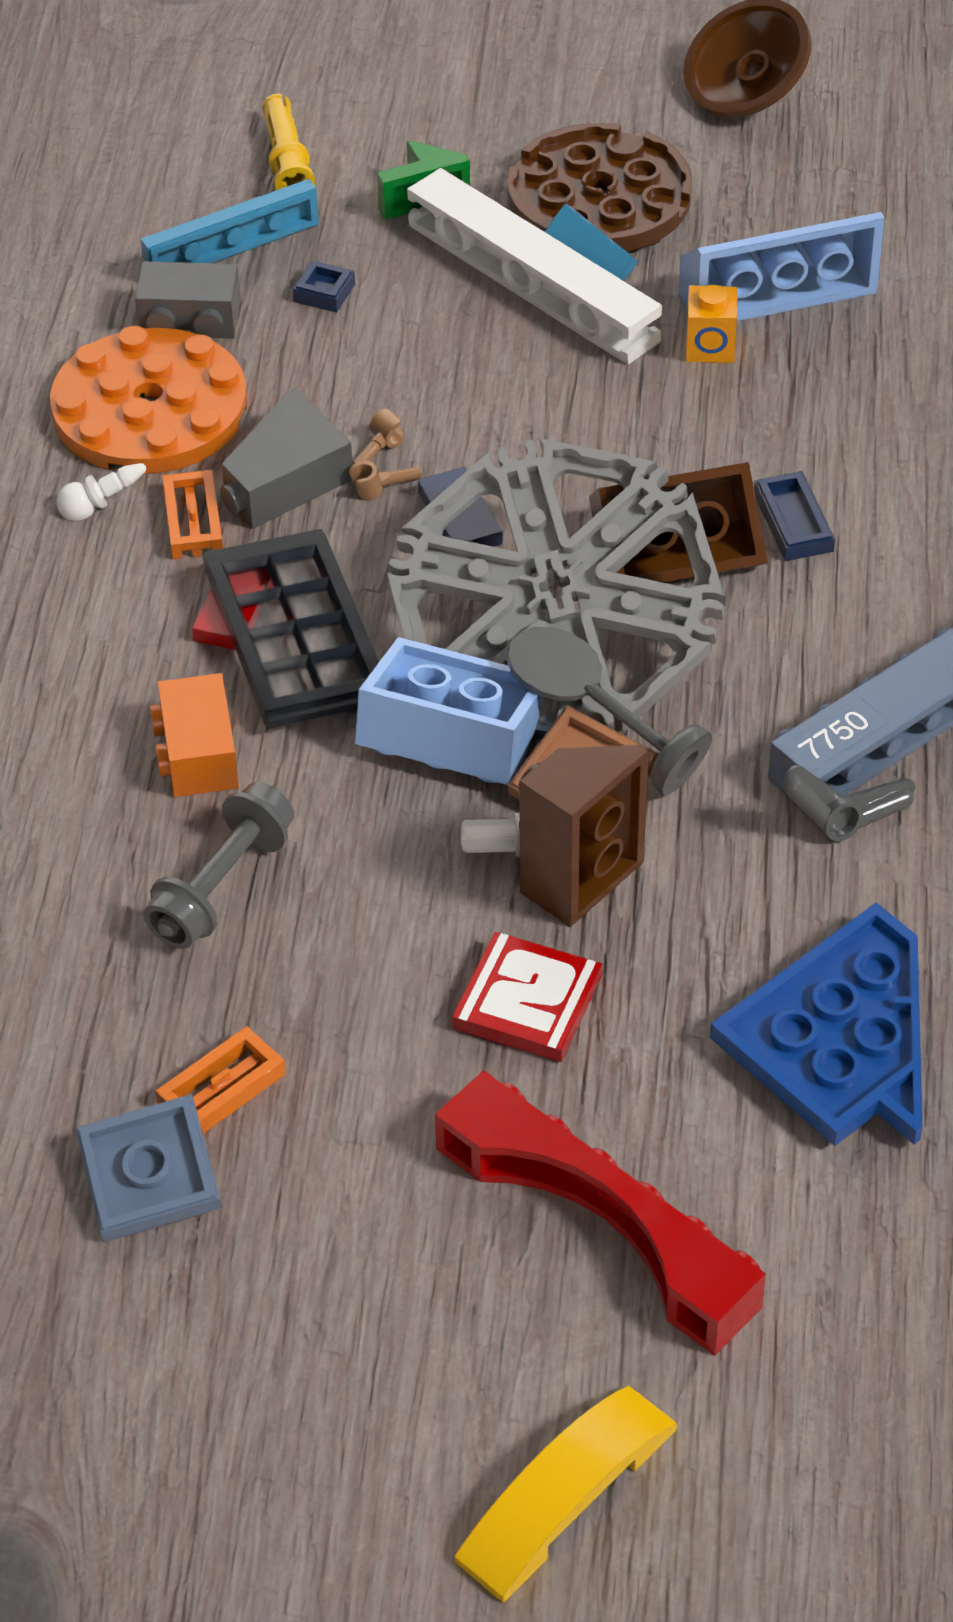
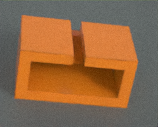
[150,673,239,797]

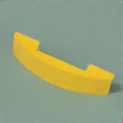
[454,1385,677,1603]

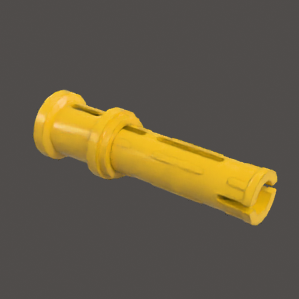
[262,94,315,190]

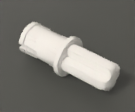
[460,813,520,857]

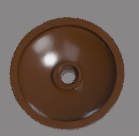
[683,0,812,118]

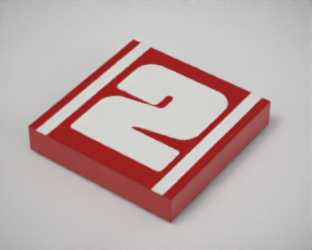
[452,931,602,1063]

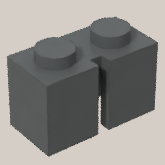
[135,261,241,339]

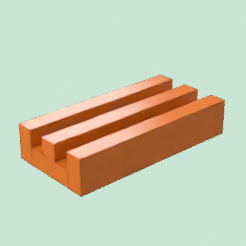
[162,470,223,559]
[155,1026,286,1134]

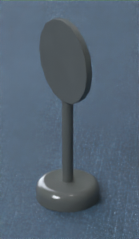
[506,627,713,795]

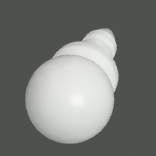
[56,463,146,521]

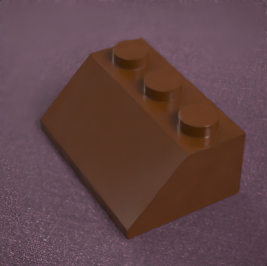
[589,462,768,583]
[518,745,649,927]

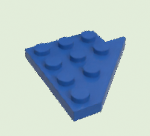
[710,902,923,1146]

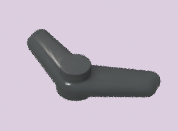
[783,765,915,841]

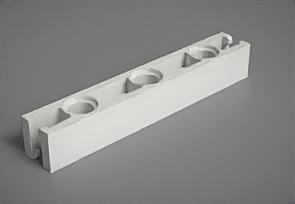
[407,168,662,365]

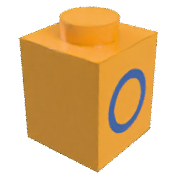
[686,285,737,363]

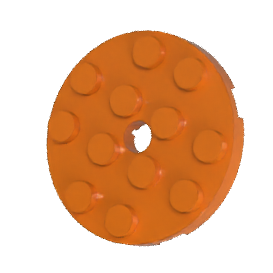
[50,326,248,474]

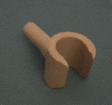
[353,409,404,464]
[349,460,422,501]

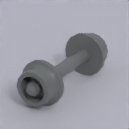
[143,782,294,949]

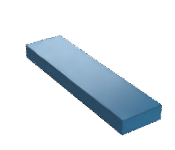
[140,179,319,263]

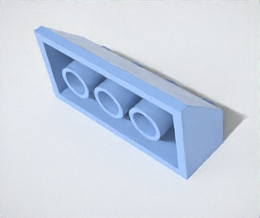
[679,212,884,321]

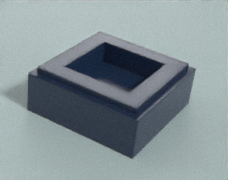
[293,260,356,312]

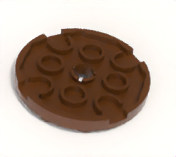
[507,123,692,251]

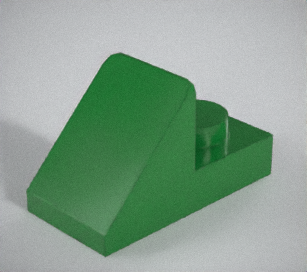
[377,141,470,220]

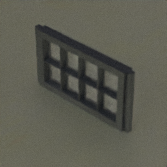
[202,529,379,729]

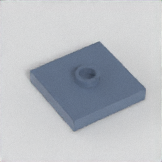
[75,1094,223,1242]

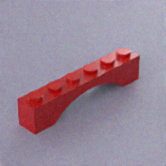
[435,1070,766,1356]

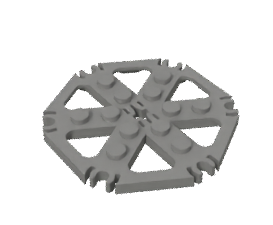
[387,438,726,739]

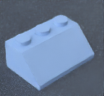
[355,637,545,785]

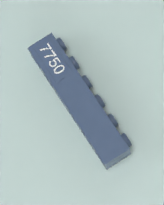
[768,627,953,798]

